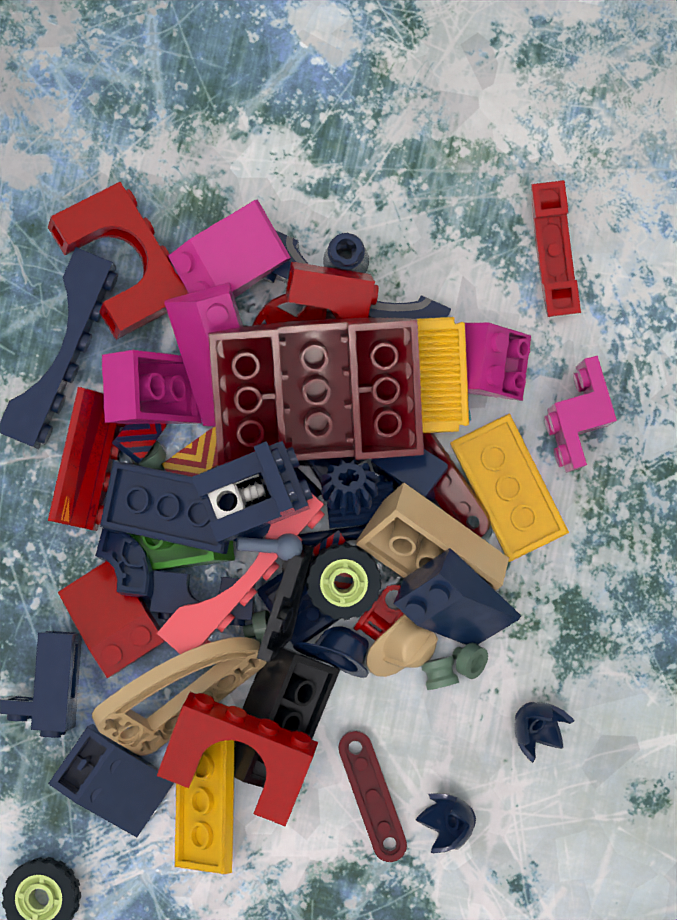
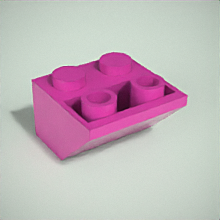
[465,322,531,401]

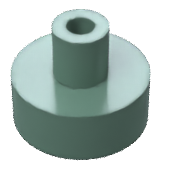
[131,441,166,471]
[243,610,271,644]
[452,643,488,679]

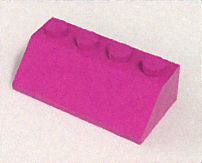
[164,282,243,427]

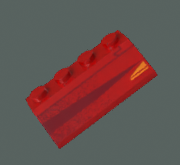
[48,387,125,531]

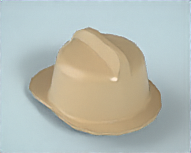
[366,614,438,677]

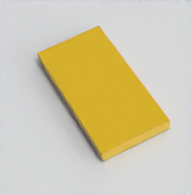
[450,413,569,562]
[175,740,234,874]

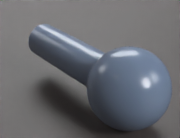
[236,534,302,561]

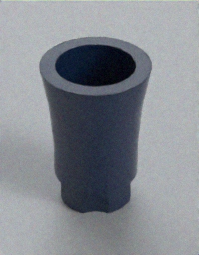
[323,232,369,273]

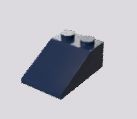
[393,548,521,645]

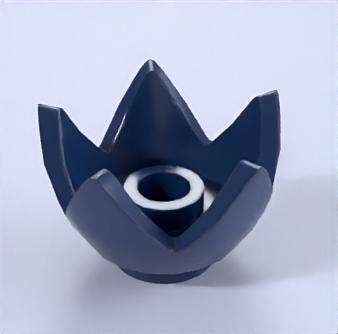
[514,702,575,763]
[416,793,476,853]

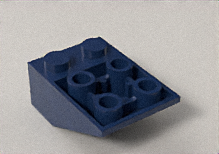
[48,724,174,838]

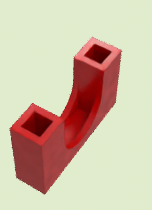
[48,182,189,340]
[285,261,379,318]
[157,691,318,827]

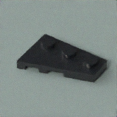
[257,544,314,663]

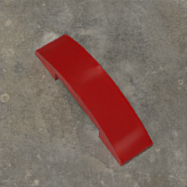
[531,180,581,317]

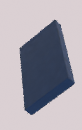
[100,461,241,554]

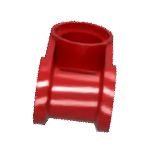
[353,584,404,641]

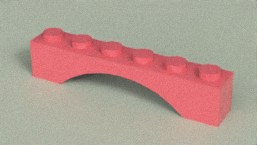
[157,493,325,654]

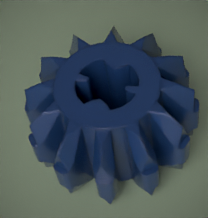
[321,458,378,516]

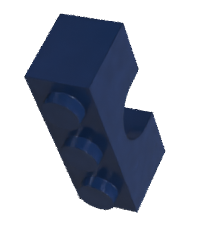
[150,571,256,626]

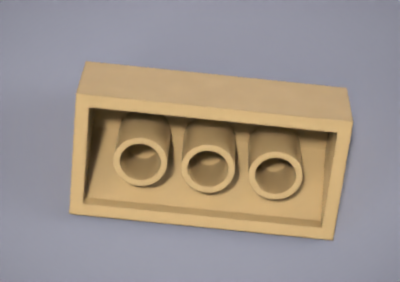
[356,483,509,591]

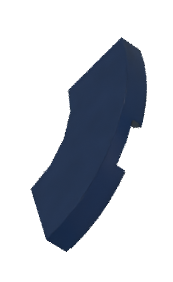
[95,527,154,599]

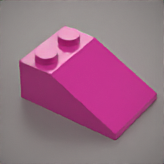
[168,199,291,298]
[102,350,201,424]

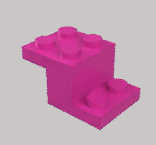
[544,355,617,473]

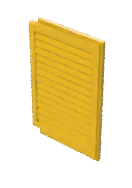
[417,317,469,433]

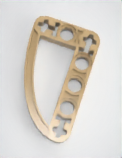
[92,637,267,756]

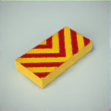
[162,427,218,477]

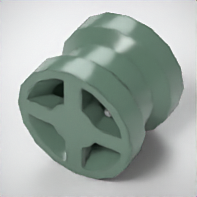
[421,656,459,690]

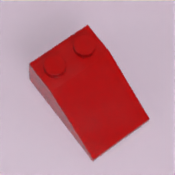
[58,561,166,678]

